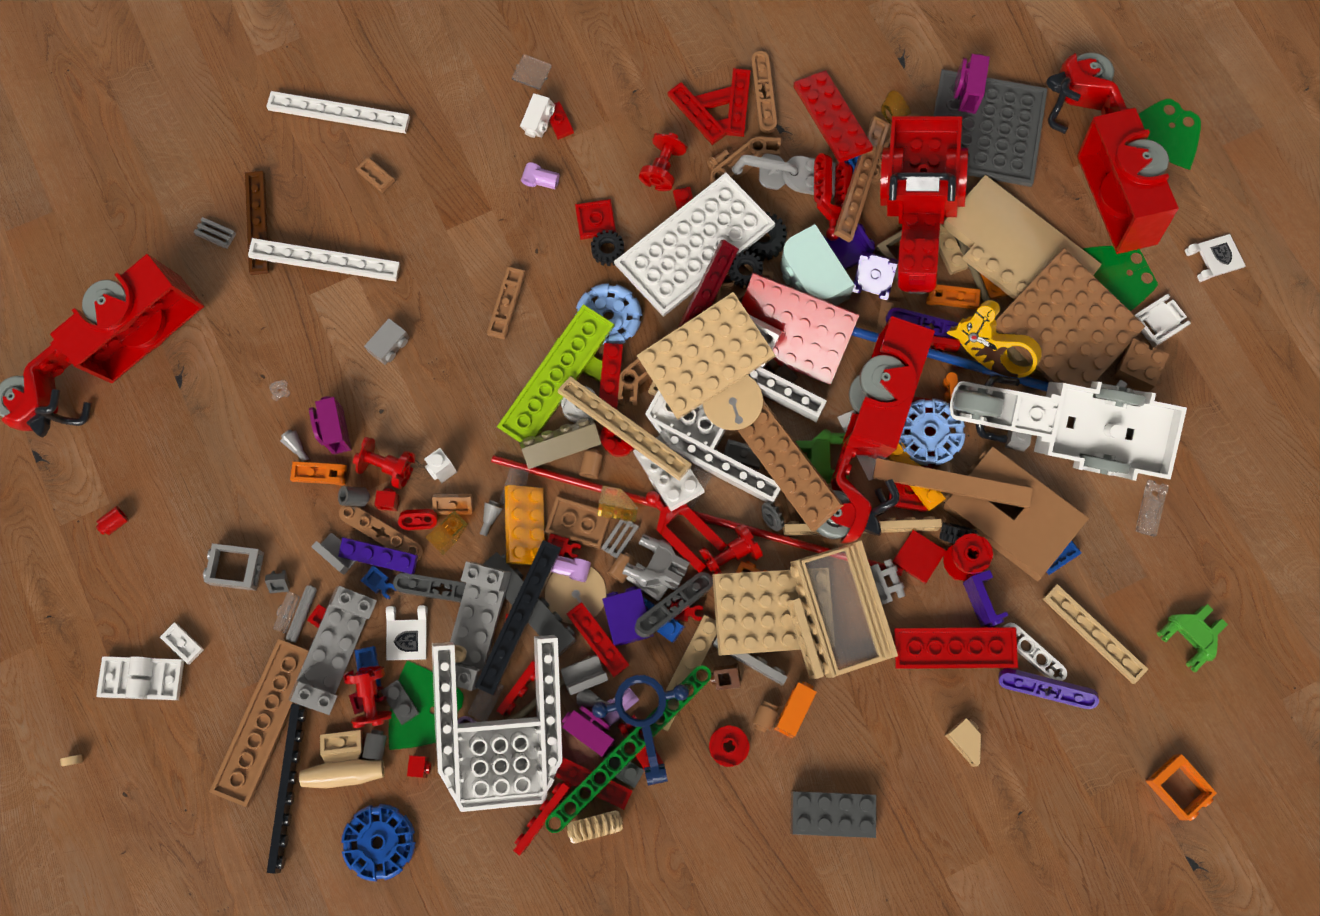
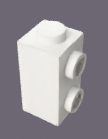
[520,93,555,138]
[424,448,457,483]

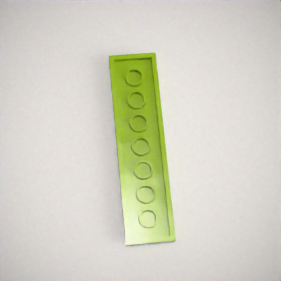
[497,304,615,442]

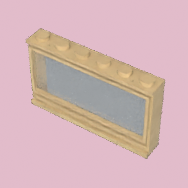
[790,540,898,678]

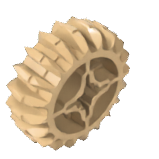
[567,810,623,843]

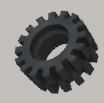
[591,230,624,266]
[729,251,763,288]
[939,522,978,543]

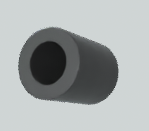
[338,486,370,506]
[362,729,387,760]

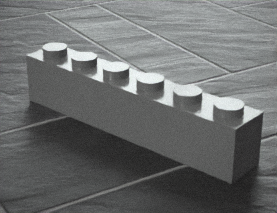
[483,552,576,657]

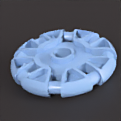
[575,283,642,345]
[899,398,966,466]

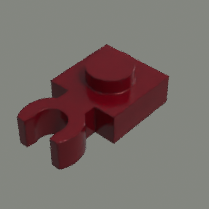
[349,686,387,715]

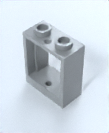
[203,543,264,591]

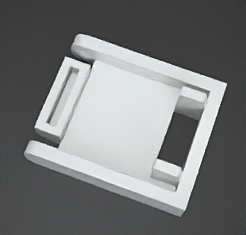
[1134,294,1191,348]

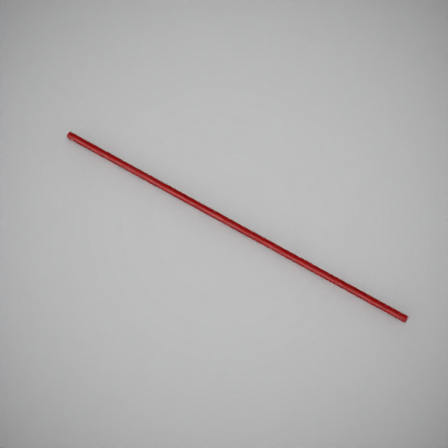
[491,455,903,576]

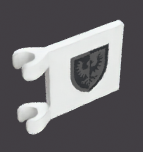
[1184,234,1246,282]
[386,605,428,660]

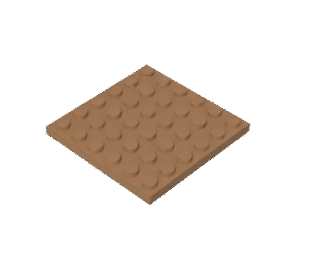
[996,248,1145,388]

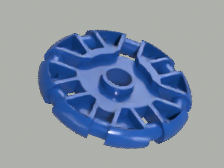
[341,804,416,882]

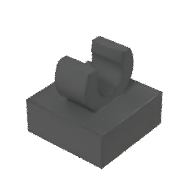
[265,570,290,593]

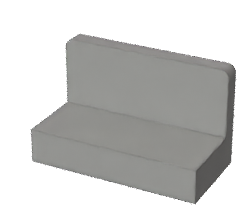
[311,533,357,575]
[560,655,608,695]

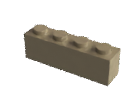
[519,418,601,469]

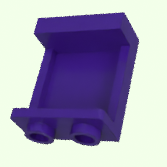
[823,223,875,271]
[963,570,1008,628]
[602,587,654,647]

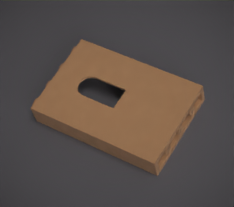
[943,447,1089,582]

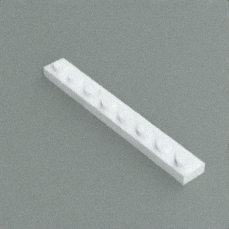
[266,91,410,134]
[248,238,400,282]

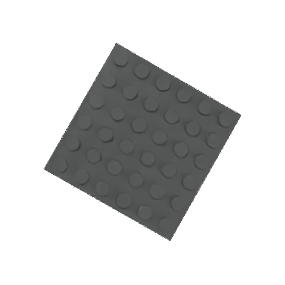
[933,69,1048,187]

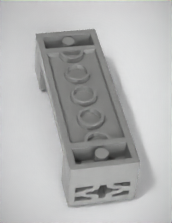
[450,561,511,691]
[288,586,377,715]

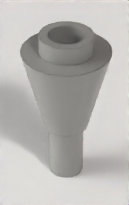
[280,430,309,462]
[480,500,503,536]
[577,688,610,707]

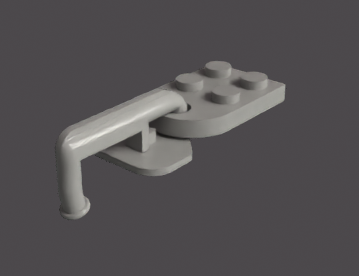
[732,154,835,199]

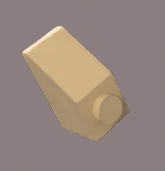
[945,718,981,767]

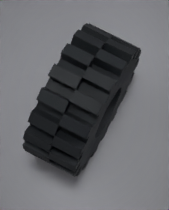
[746,211,787,261]

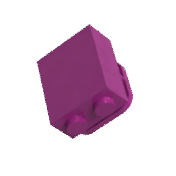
[953,54,990,114]
[309,396,352,455]
[562,705,615,758]

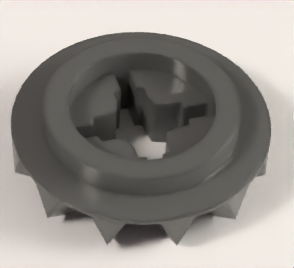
[761,502,785,531]

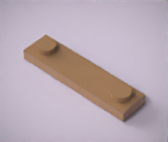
[487,266,526,340]

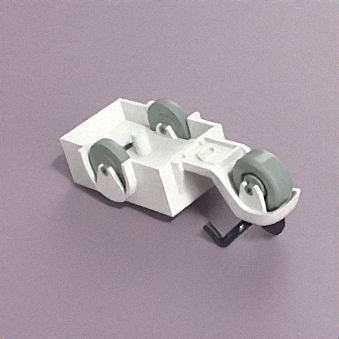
[950,375,1187,481]

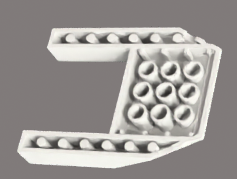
[645,367,827,503]
[432,635,562,812]

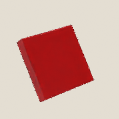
[575,199,616,240]
[892,530,946,584]

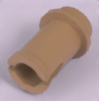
[707,150,731,170]

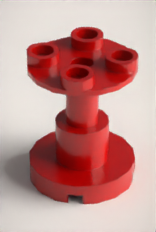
[639,132,688,191]
[353,437,416,489]
[699,524,763,574]
[943,533,993,581]
[343,666,392,728]

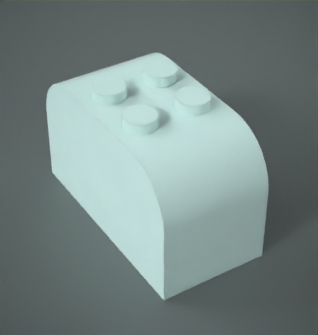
[781,224,854,305]

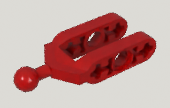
[814,153,852,241]
[645,491,727,573]

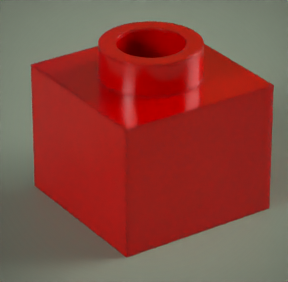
[374,488,400,511]
[407,755,431,778]

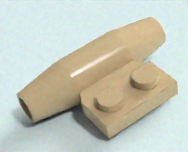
[299,730,385,788]

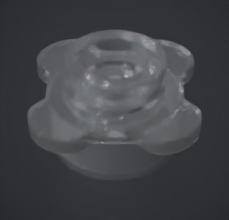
[269,380,290,401]

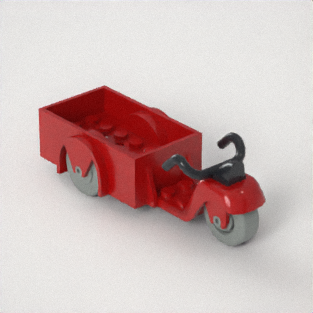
[1046,53,1179,254]
[0,254,205,438]
[816,316,935,544]

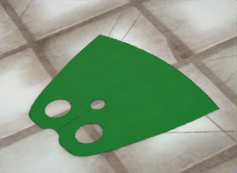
[1138,99,1201,170]
[1082,246,1158,311]
[388,661,464,750]

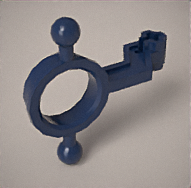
[592,675,689,786]

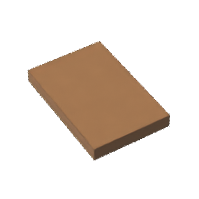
[545,496,612,550]

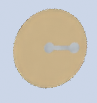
[703,375,763,430]
[545,567,606,624]

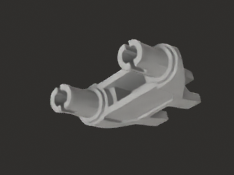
[622,534,690,590]

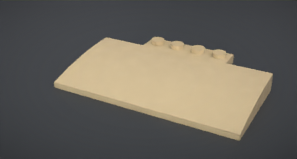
[942,175,1102,300]

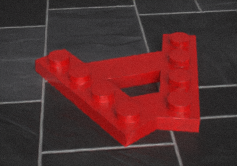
[667,68,751,145]

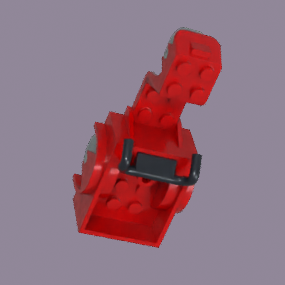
[880,116,968,294]

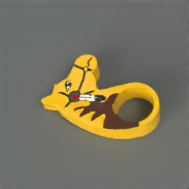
[947,300,1042,378]

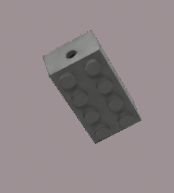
[790,791,876,838]

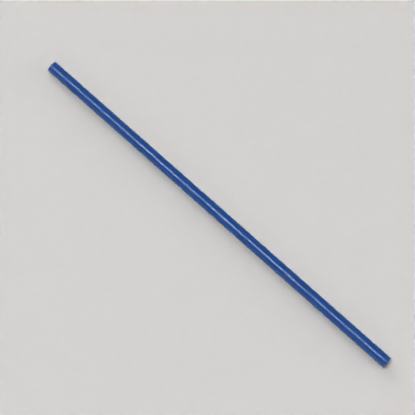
[851,327,1049,392]

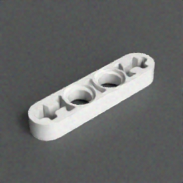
[1002,623,1067,681]

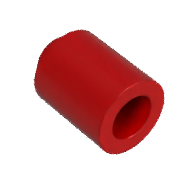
[96,506,129,535]

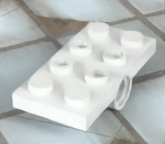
[633,436,705,511]
[96,657,184,700]

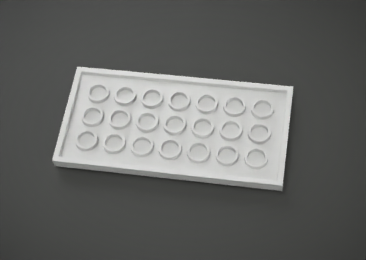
[614,173,775,317]

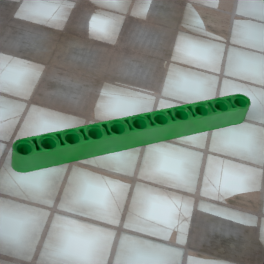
[545,665,711,833]

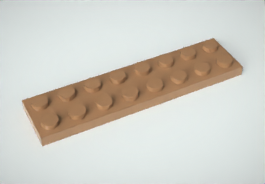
[738,400,844,532]
[209,639,309,807]

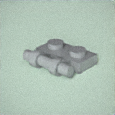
[870,559,906,605]

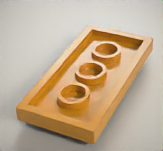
[505,485,545,565]

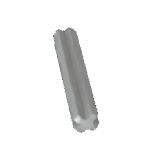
[286,585,317,643]

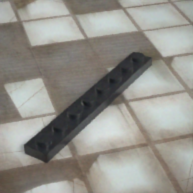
[475,540,562,696]
[267,704,307,874]

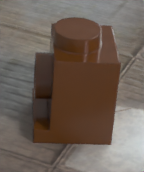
[711,663,741,690]

